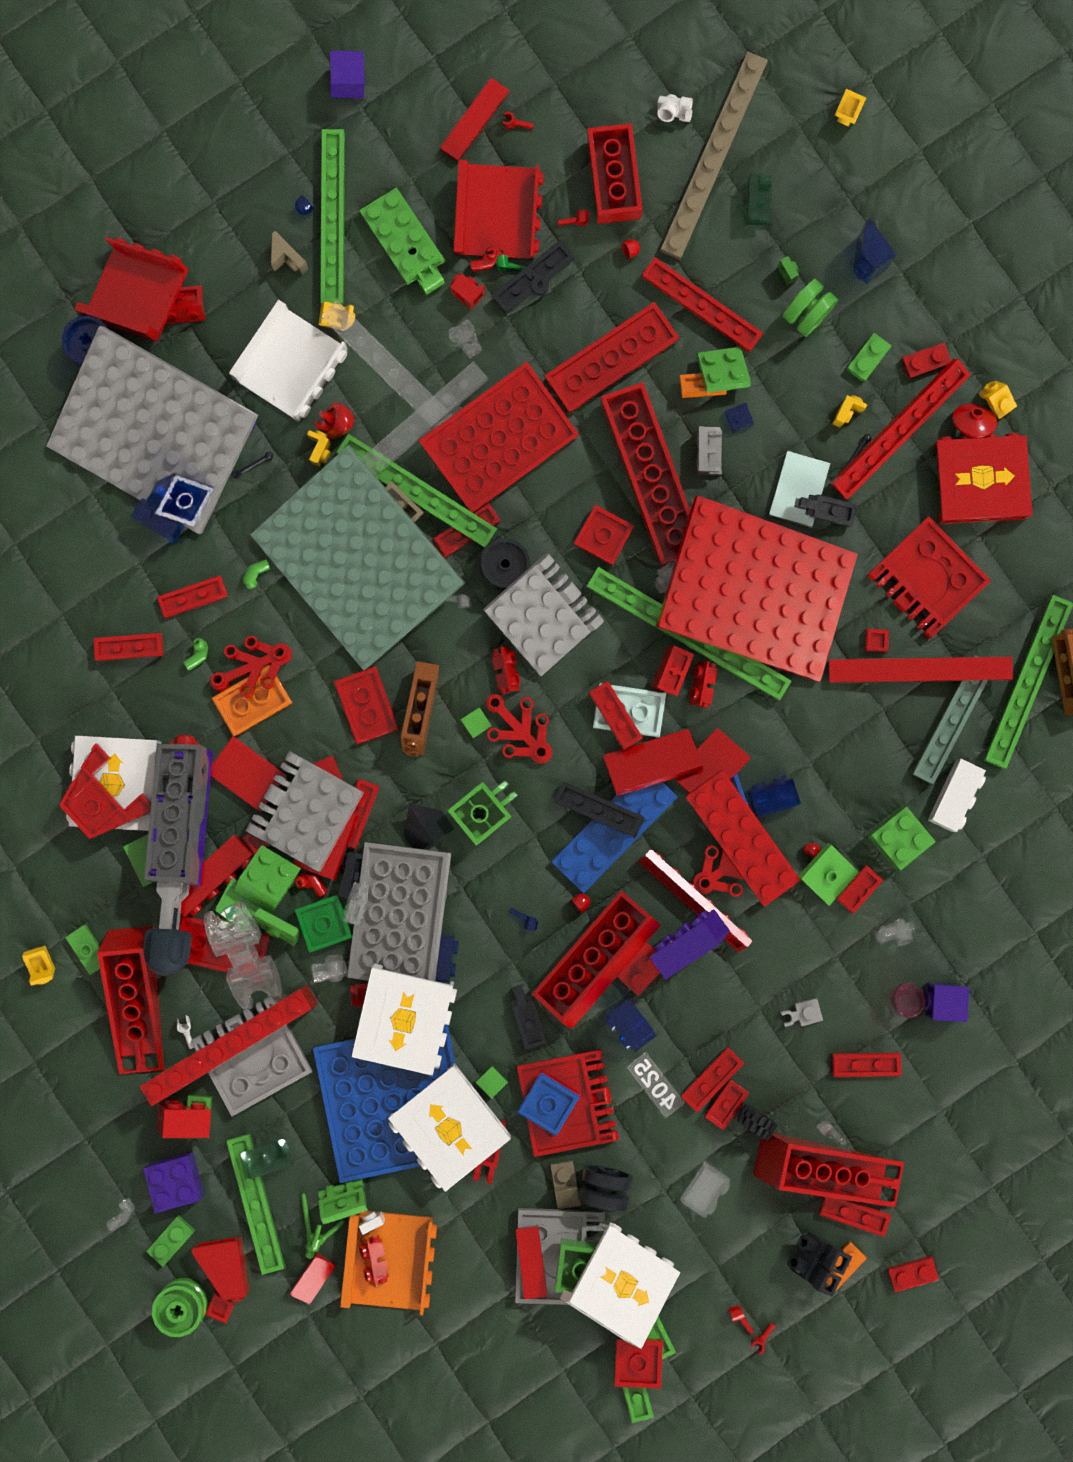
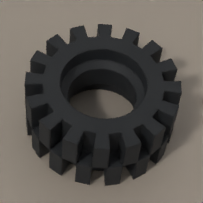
[733,1102,778,1141]

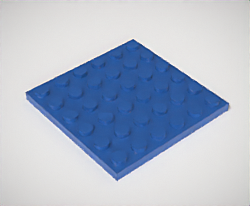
[313,1024,456,1183]

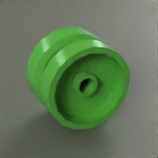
[782,279,839,337]
[152,1278,208,1337]

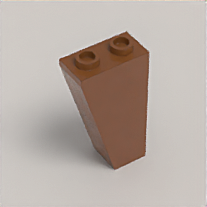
[1052,628,1073,716]
[401,661,439,756]

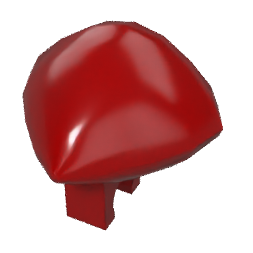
[314,402,355,439]

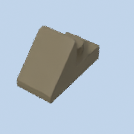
[271,231,309,275]
[385,481,424,522]
[550,1160,581,1209]

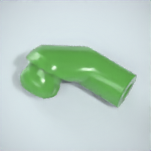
[242,559,270,589]

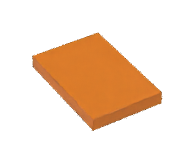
[212,664,293,737]

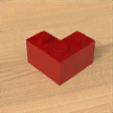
[156,1098,211,1138]

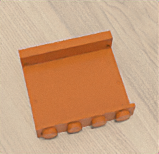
[340,1211,437,1315]

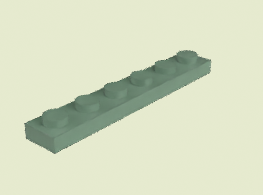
[912,655,987,785]

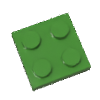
[697,347,751,393]

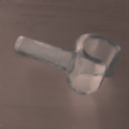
[446,594,471,608]
[817,1120,847,1145]

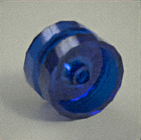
[62,315,109,368]

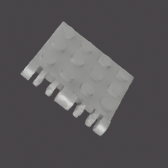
[483,553,604,676]
[245,751,364,872]
[192,995,313,1116]
[515,1208,605,1305]

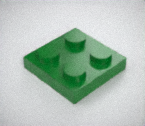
[295,894,353,953]

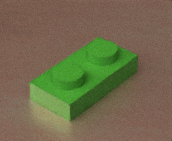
[846,333,892,383]
[146,1215,195,1267]

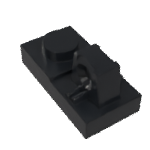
[338,852,363,899]

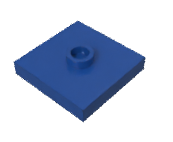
[517,1072,580,1136]

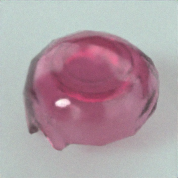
[890,982,925,1018]

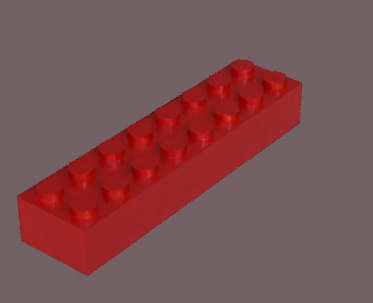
[600,382,690,569]

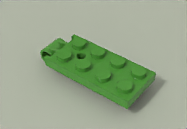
[359,187,445,295]

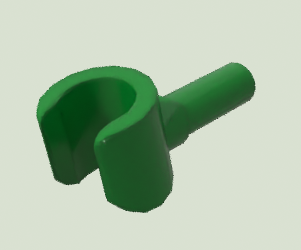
[496,255,527,271]

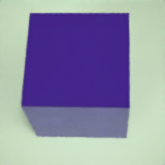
[330,51,365,98]
[925,982,969,1022]

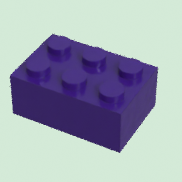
[650,909,730,980]

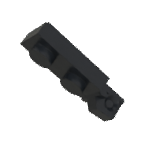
[794,494,856,527]
[511,984,547,1050]

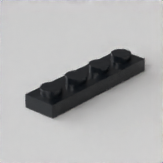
[554,781,645,839]

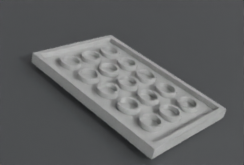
[347,842,451,981]

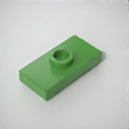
[65,925,100,975]

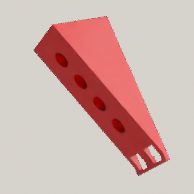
[97,926,165,1074]
[753,1133,904,1207]

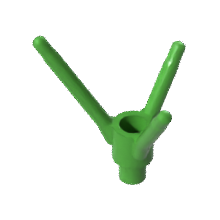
[301,1193,345,1259]

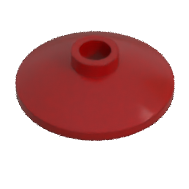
[952,404,997,438]

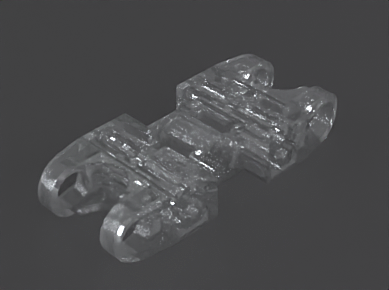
[204,901,282,1010]

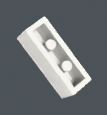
[928,759,986,832]

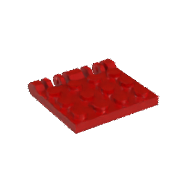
[866,516,991,639]
[517,1049,619,1157]

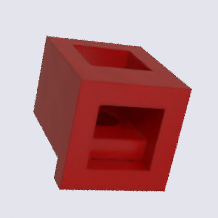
[450,274,486,310]

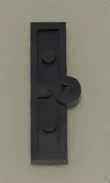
[492,240,574,314]

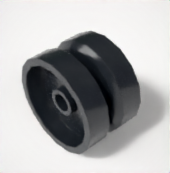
[479,539,530,591]
[578,1165,633,1211]

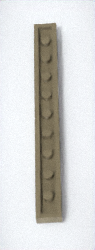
[660,52,768,260]

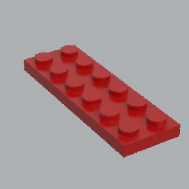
[544,302,679,414]
[685,770,800,907]

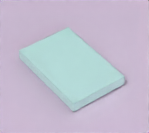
[768,451,830,528]
[593,683,666,738]

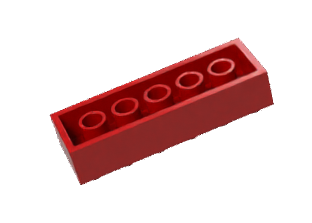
[532,890,661,1029]

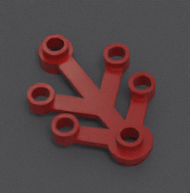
[210,636,292,698]
[486,694,552,764]
[693,845,743,897]

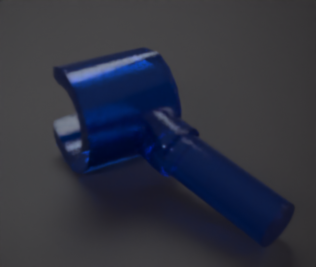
[509,907,538,931]

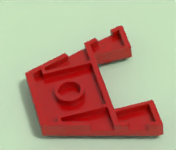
[59,743,151,839]

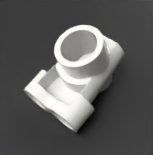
[657,94,693,122]

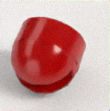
[622,239,640,259]
[571,894,590,913]

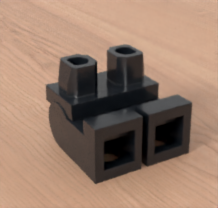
[787,1232,852,1296]

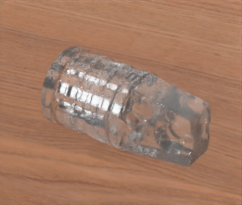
[342,882,369,925]

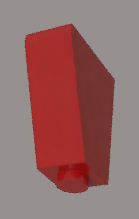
[192,1236,250,1302]

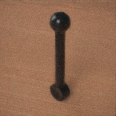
[841,434,872,471]
[232,452,273,480]

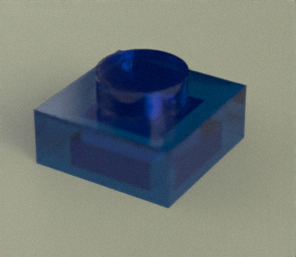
[725,403,754,433]

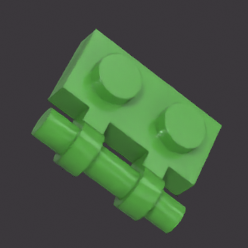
[318,1179,367,1224]

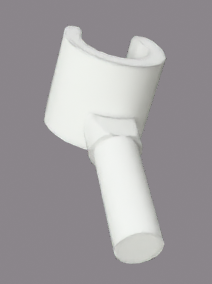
[176,1015,194,1049]

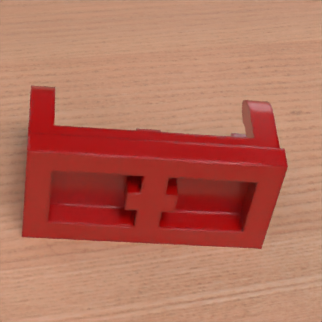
[651,646,694,696]

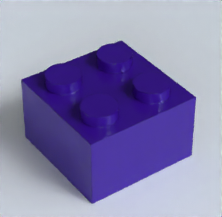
[143,1151,205,1213]

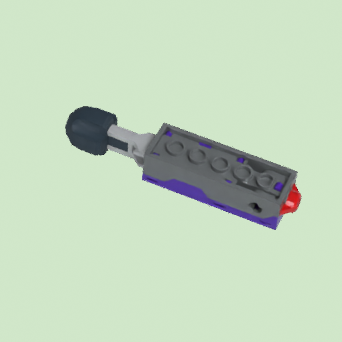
[143,735,213,976]

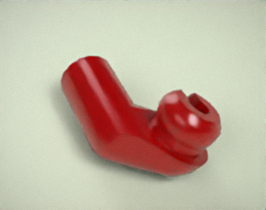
[470,247,499,272]
[295,873,328,898]

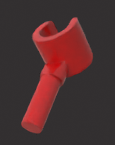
[502,112,534,129]
[558,210,589,226]
[729,1305,754,1335]
[751,1322,775,1355]

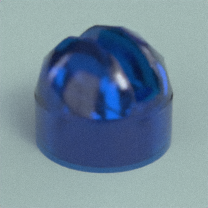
[295,195,314,215]

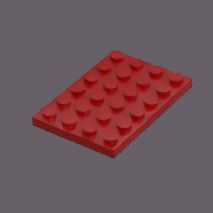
[419,362,579,513]

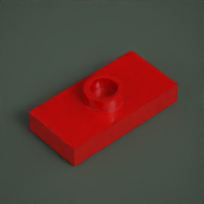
[836,865,883,914]

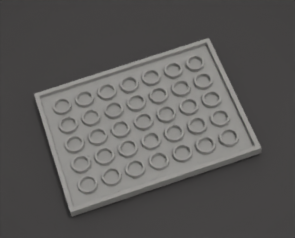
[47,326,258,534]

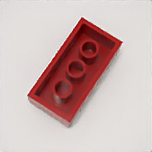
[587,123,642,224]

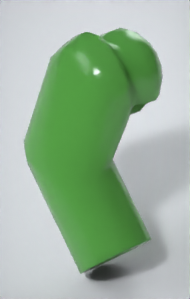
[183,638,208,671]

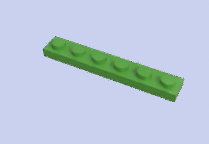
[226,1133,285,1275]

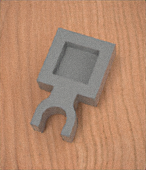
[780,998,823,1027]

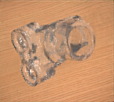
[447,320,482,358]
[876,919,915,946]
[311,954,348,983]

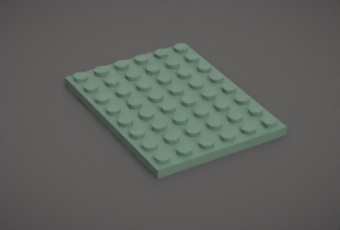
[250,446,465,671]

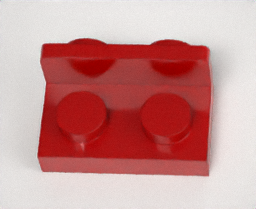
[165,285,205,325]

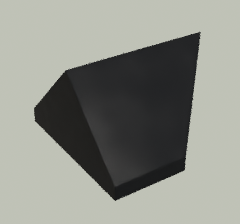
[404,804,454,850]

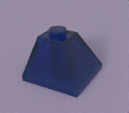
[147,473,214,526]

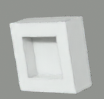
[359,1211,385,1234]

